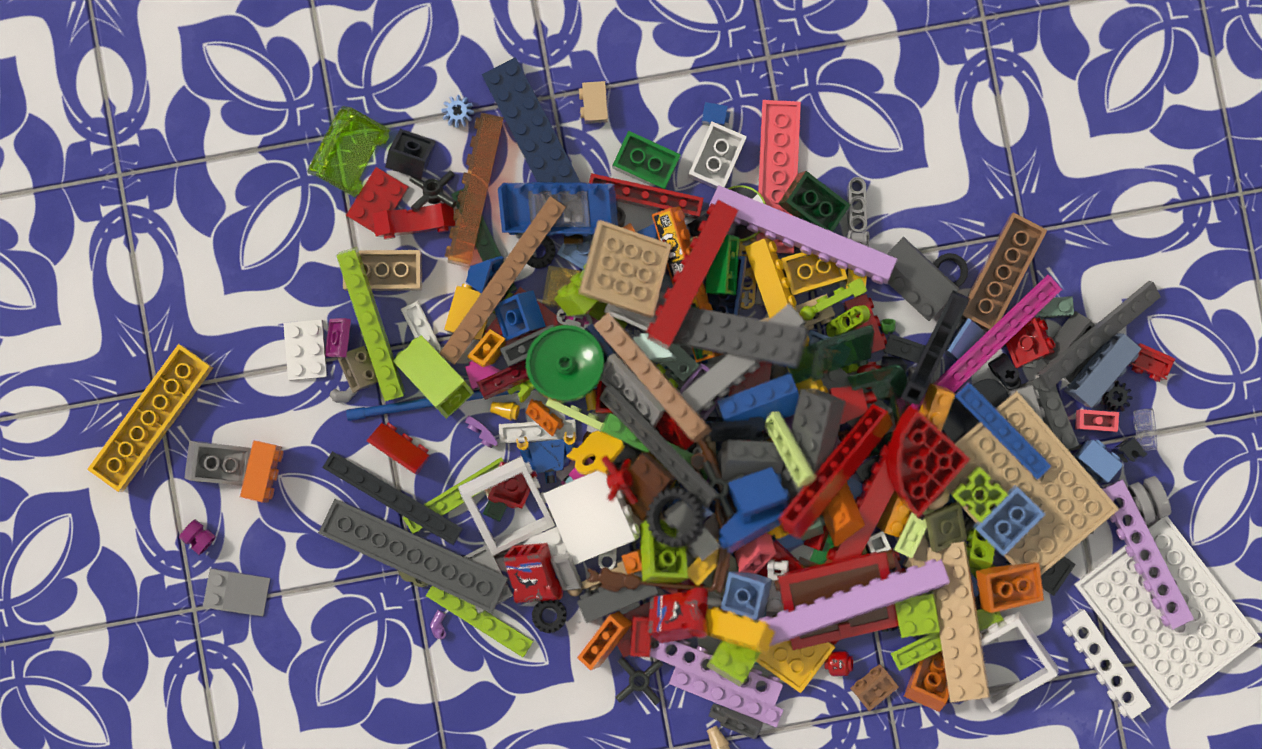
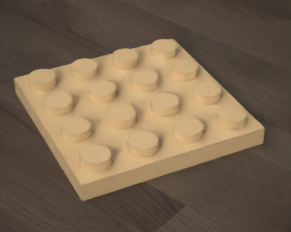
[578,220,671,318]

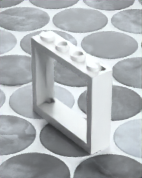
[458,456,555,556]
[980,612,1058,713]

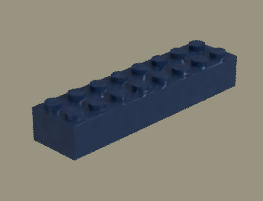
[482,57,581,206]

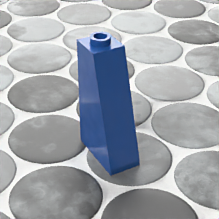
[718,504,787,554]

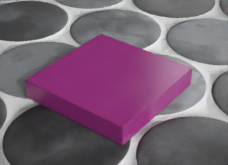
[325,318,351,358]

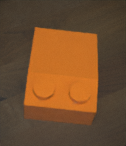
[976,562,1044,613]
[904,650,949,712]

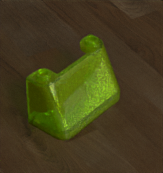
[307,106,390,197]

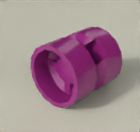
[179,519,216,555]

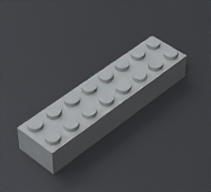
[681,304,806,416]

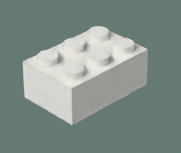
[688,122,747,189]

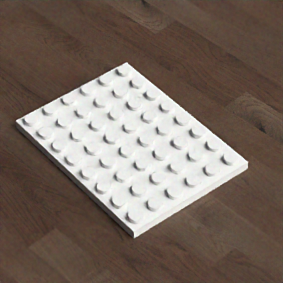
[1074,516,1261,708]

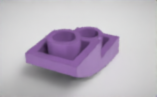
[465,415,499,448]

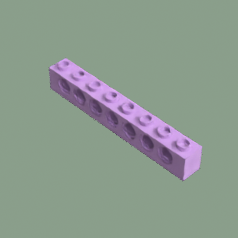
[1102,480,1194,629]
[630,635,783,706]

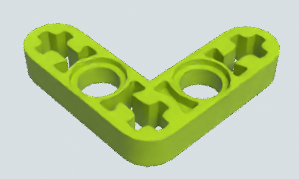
[826,305,870,373]

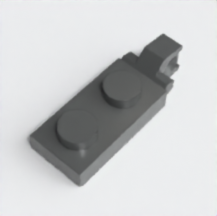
[708,704,763,739]

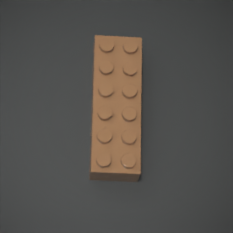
[961,212,1047,332]

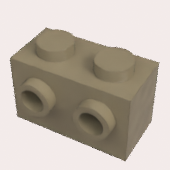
[337,346,378,393]

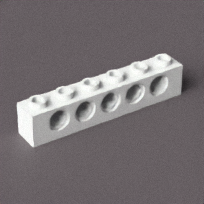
[1062,609,1151,719]

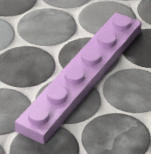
[669,666,784,727]

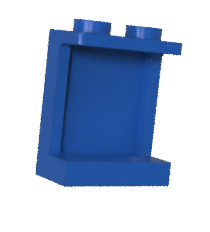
[728,467,790,524]

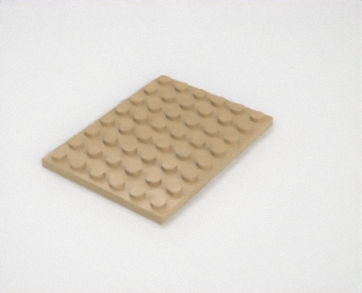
[947,391,1119,575]

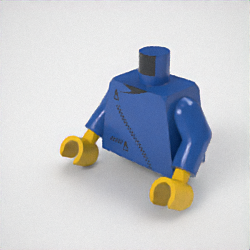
[516,432,576,484]

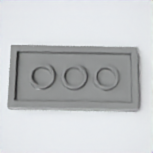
[601,353,665,429]

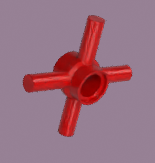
[601,455,638,504]

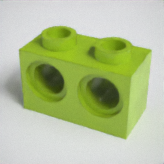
[966,527,995,570]

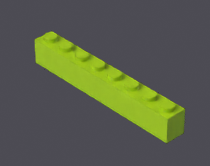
[336,247,405,401]

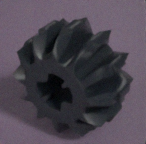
[1100,380,1133,412]

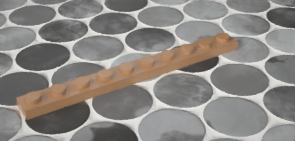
[439,196,566,365]

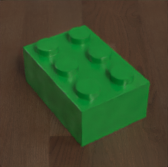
[612,131,681,189]

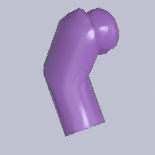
[430,610,446,639]

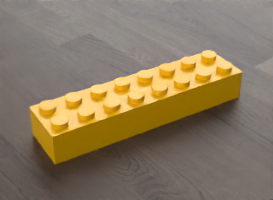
[87,344,214,492]

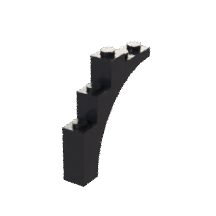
[901,290,970,406]

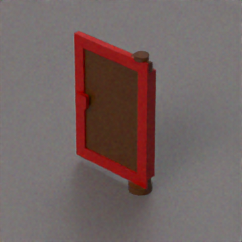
[774,550,899,650]

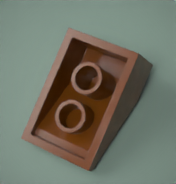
[624,451,677,520]

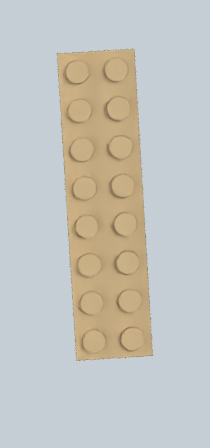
[926,542,990,702]

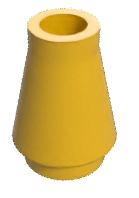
[490,402,520,421]

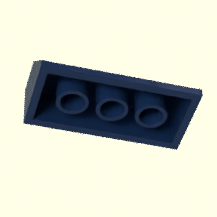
[707,256,747,316]

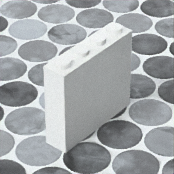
[543,471,640,564]

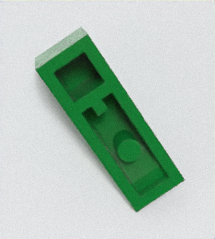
[705,235,740,295]

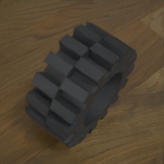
[527,236,556,269]
[532,600,567,633]

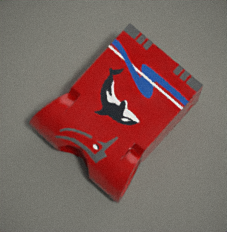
[503,542,563,603]
[649,587,708,643]

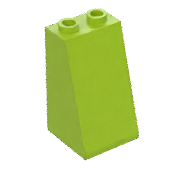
[393,335,474,419]

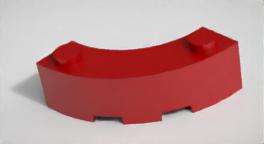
[372,203,456,240]

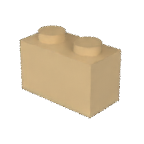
[579,81,608,124]

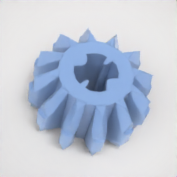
[441,95,474,128]

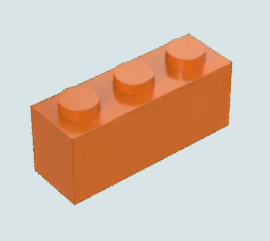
[577,611,632,670]

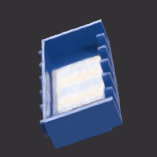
[498,182,618,236]

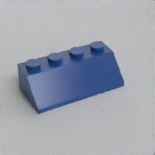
[717,373,800,422]

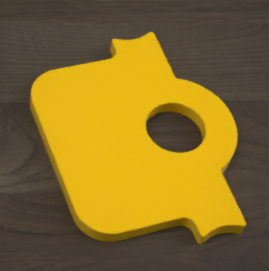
[566,431,624,475]

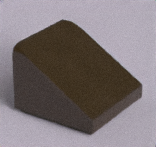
[563,234,583,246]

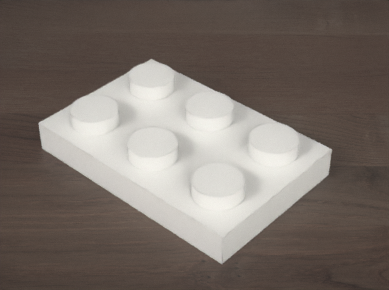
[283,320,327,380]

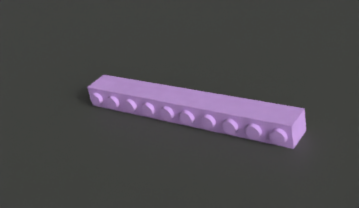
[709,185,897,284]
[759,559,950,647]

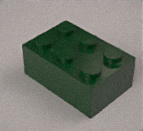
[778,171,851,232]

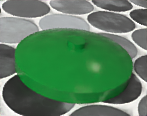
[526,325,604,402]

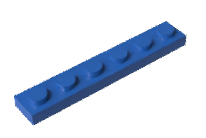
[955,382,1051,480]

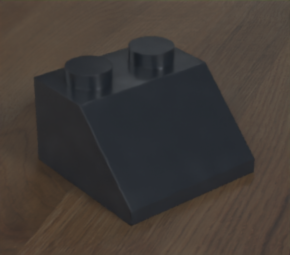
[385,129,436,179]

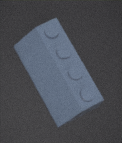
[1064,333,1141,408]

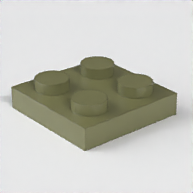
[925,502,967,552]

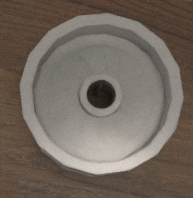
[1128,476,1171,524]

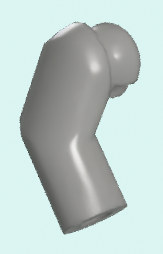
[330,387,358,403]

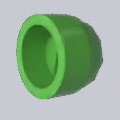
[880,319,896,334]

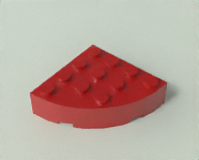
[888,405,971,518]

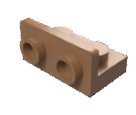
[850,664,899,711]

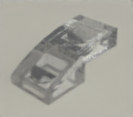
[1134,408,1157,451]

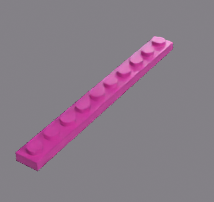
[911,275,1062,411]

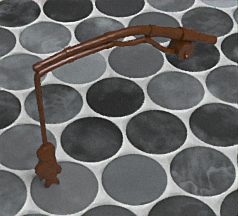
[587,439,733,593]

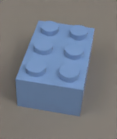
[974,485,1045,556]

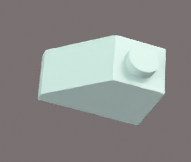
[633,333,676,363]

